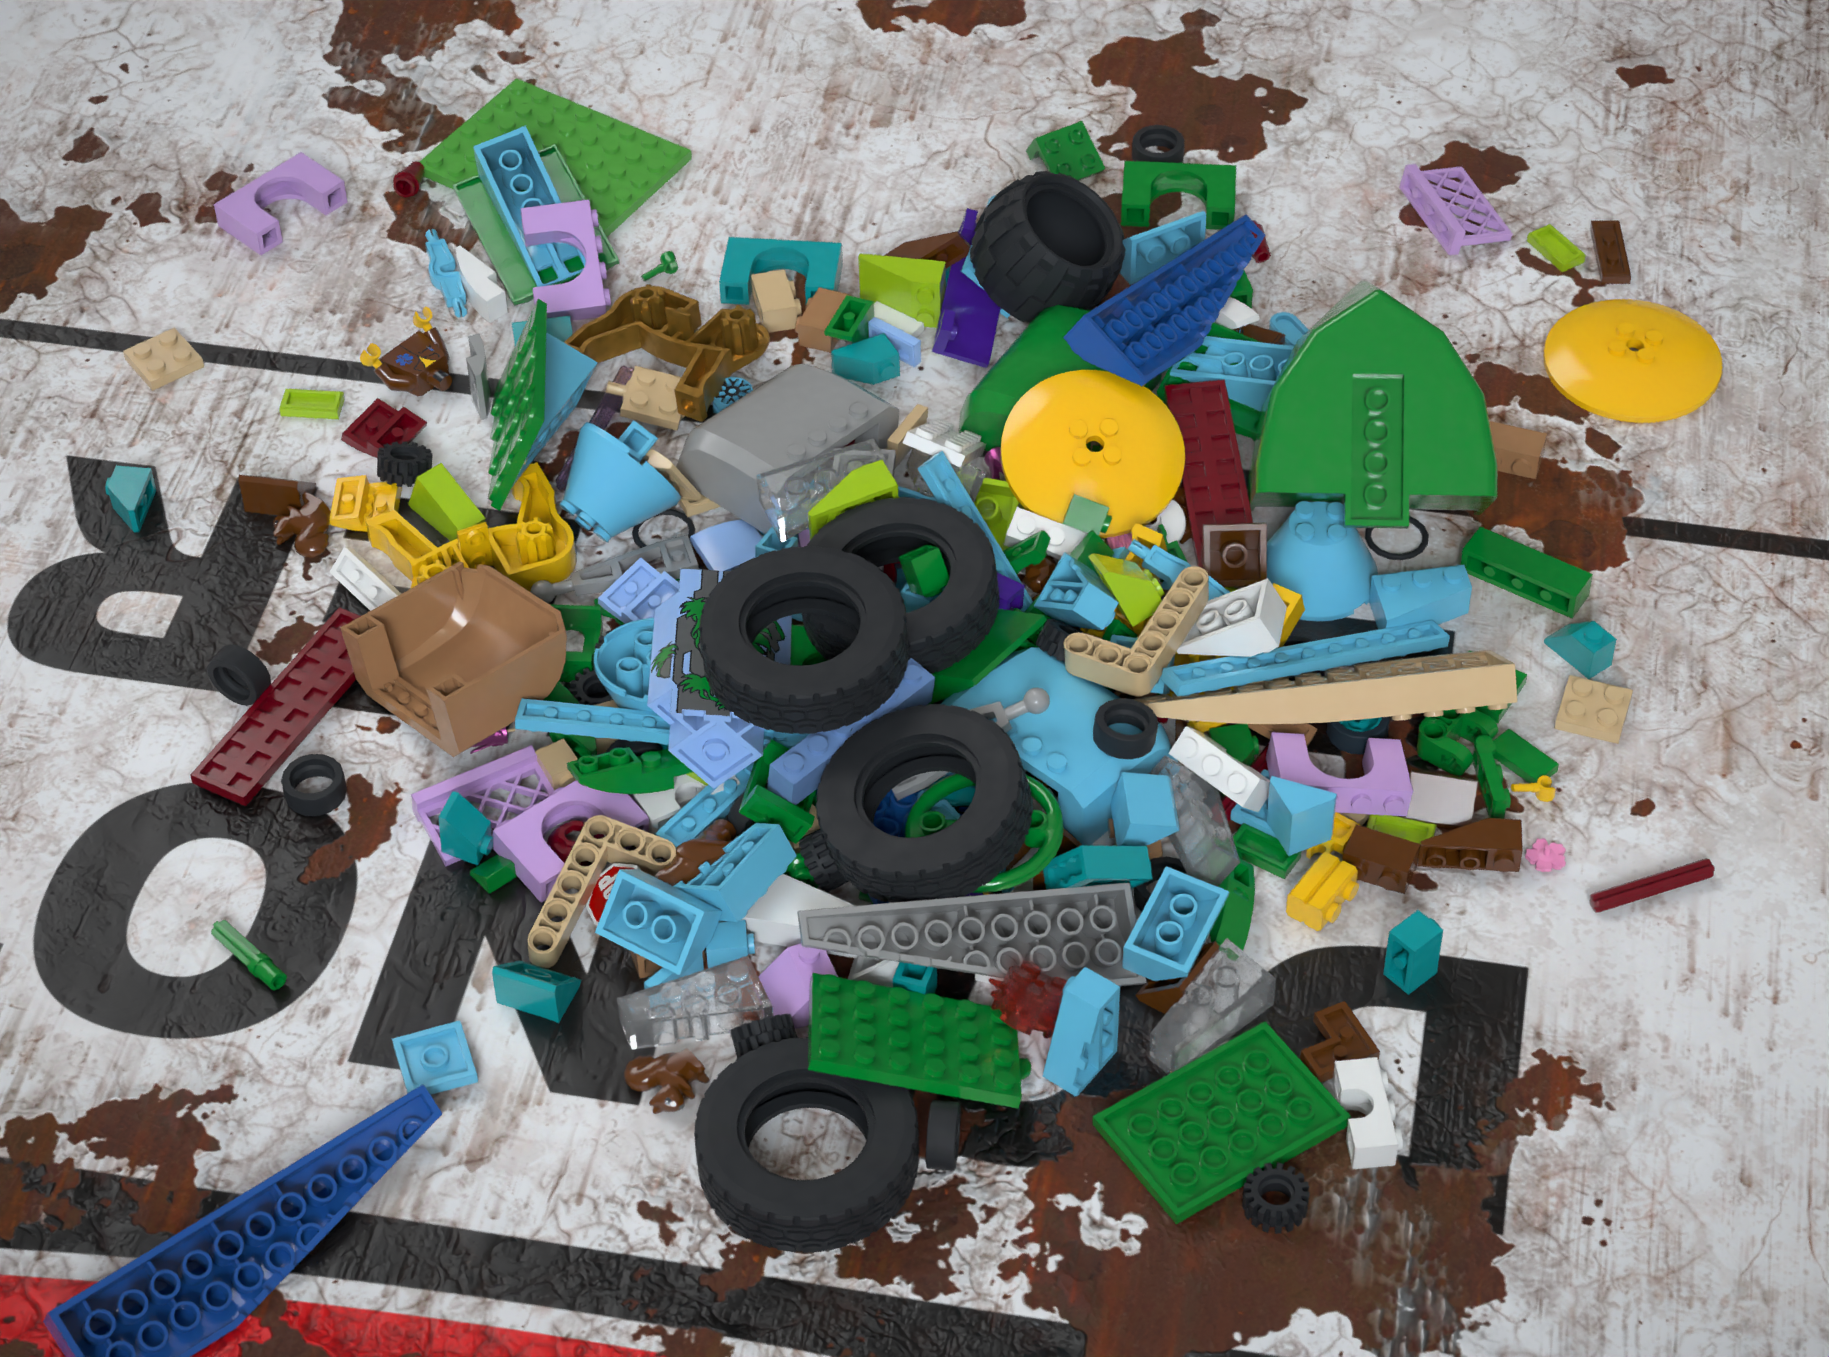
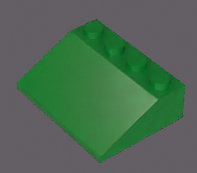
[927,609,1047,705]

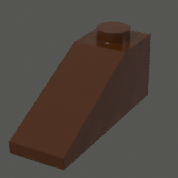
[883,231,971,269]

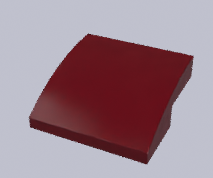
[341,398,427,458]

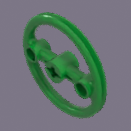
[905,774,1064,893]

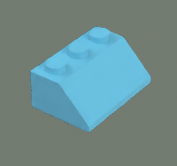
[1120,211,1206,285]
[1122,866,1229,981]
[595,869,723,975]

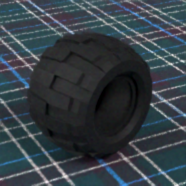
[970,171,1126,323]

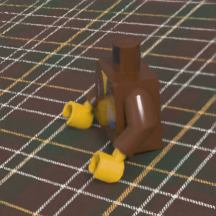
[360,306,452,396]

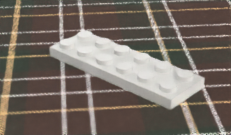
[903,418,986,467]

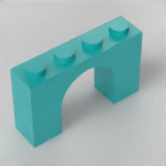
[719,237,843,305]

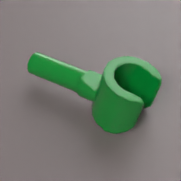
[641,251,678,282]

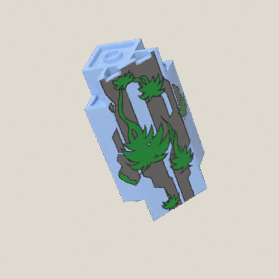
[647,569,792,789]

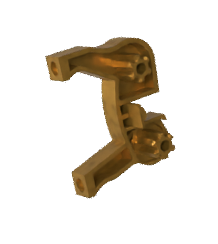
[564,284,770,422]

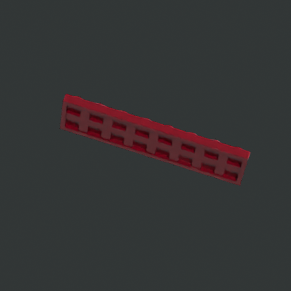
[1164,380,1253,568]
[190,607,361,806]

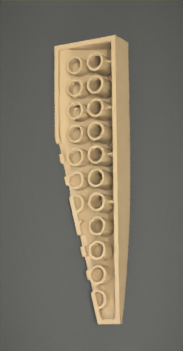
[1132,650,1517,724]

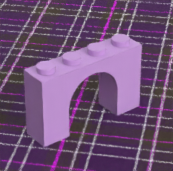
[214,152,347,255]
[521,200,611,321]
[1266,732,1413,816]
[493,780,649,903]

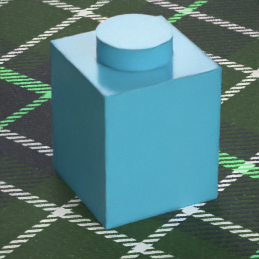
[706,920,755,971]

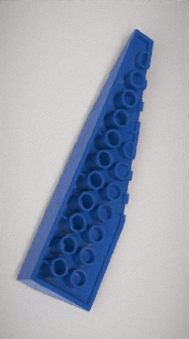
[1063,215,1265,386]
[43,1084,443,1357]

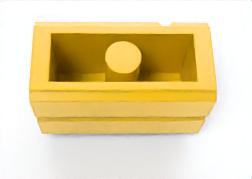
[1286,851,1359,931]

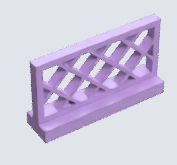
[1399,164,1513,255]
[411,745,554,866]

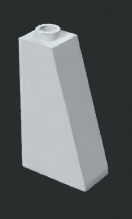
[741,874,858,958]

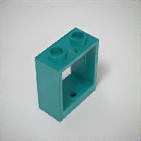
[1043,845,1153,890]

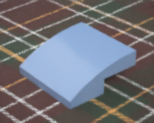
[690,519,762,571]
[598,558,679,624]

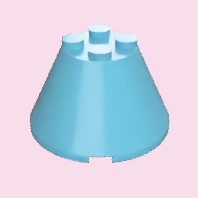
[559,422,681,543]
[1267,501,1378,622]
[594,618,654,711]

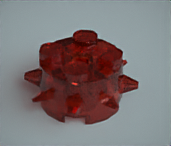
[988,960,1067,1038]

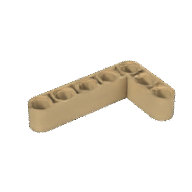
[1064,566,1209,696]
[527,815,676,968]

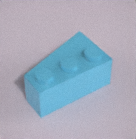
[1034,552,1119,630]
[1369,565,1472,630]
[674,823,797,922]
[1042,967,1120,1097]

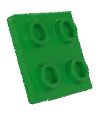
[1026,121,1105,181]

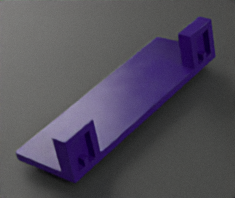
[932,208,1001,368]

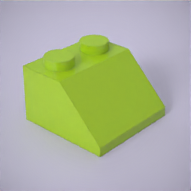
[1088,553,1165,627]

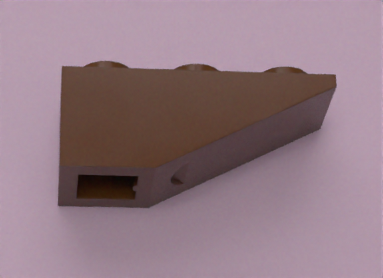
[1418,818,1523,872]

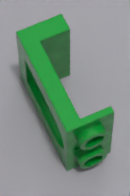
[549,604,603,682]
[739,739,816,844]

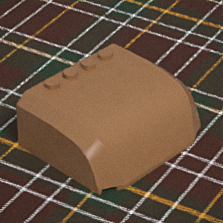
[341,562,567,757]

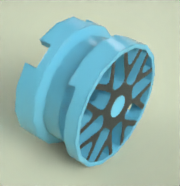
[713,377,753,414]

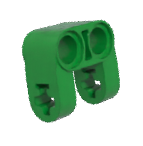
[1416,709,1498,776]

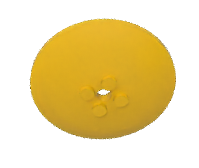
[1543,299,1723,423]
[1000,370,1185,538]

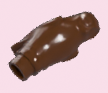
[654,819,737,886]

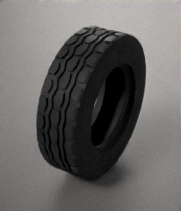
[801,497,1000,673]
[699,546,909,734]
[816,704,1033,903]
[694,1037,919,1253]

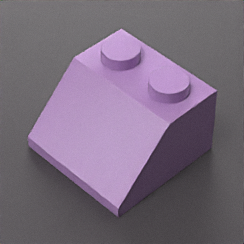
[756,943,838,1029]

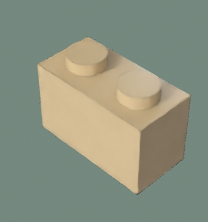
[751,269,802,333]

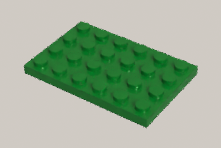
[808,973,1022,1108]
[1092,1022,1351,1224]

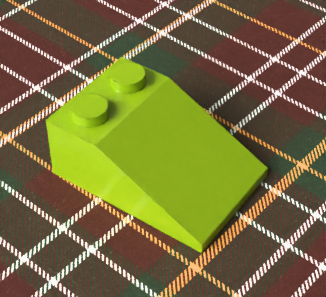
[858,253,946,328]
[808,460,899,540]
[961,474,1024,551]

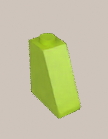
[408,463,486,541]

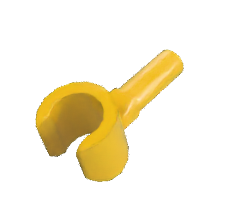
[1511,775,1556,802]

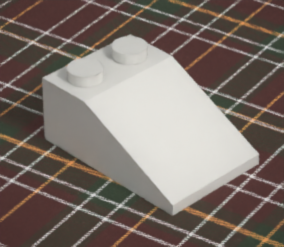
[1177,578,1287,657]

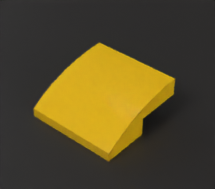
[329,475,402,532]

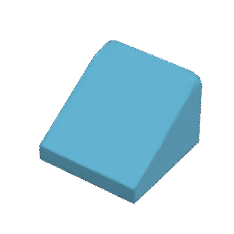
[618,420,658,463]

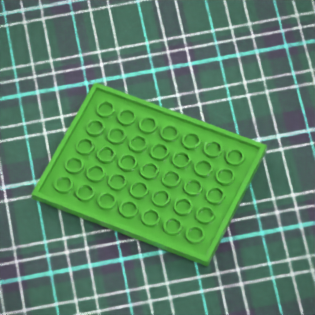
[419,78,692,237]

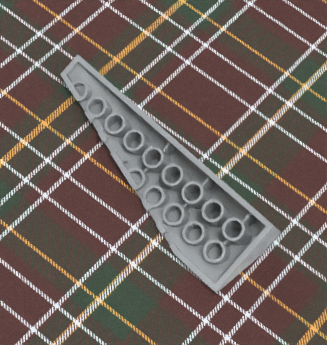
[797,883,1146,988]

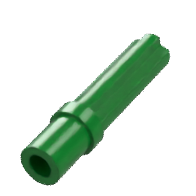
[211,920,287,990]

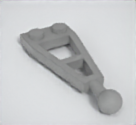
[530,534,699,604]
[892,688,1050,800]

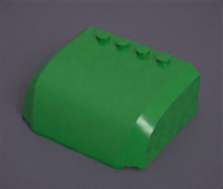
[958,305,1162,451]

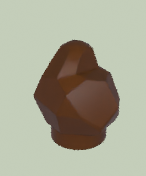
[1022,556,1057,593]

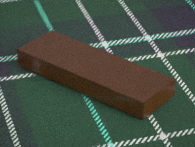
[1590,220,1631,284]

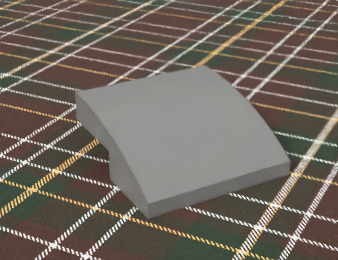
[466,333,491,420]

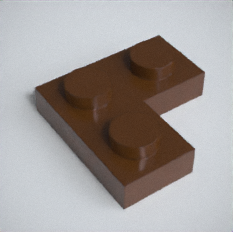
[1300,1001,1380,1083]

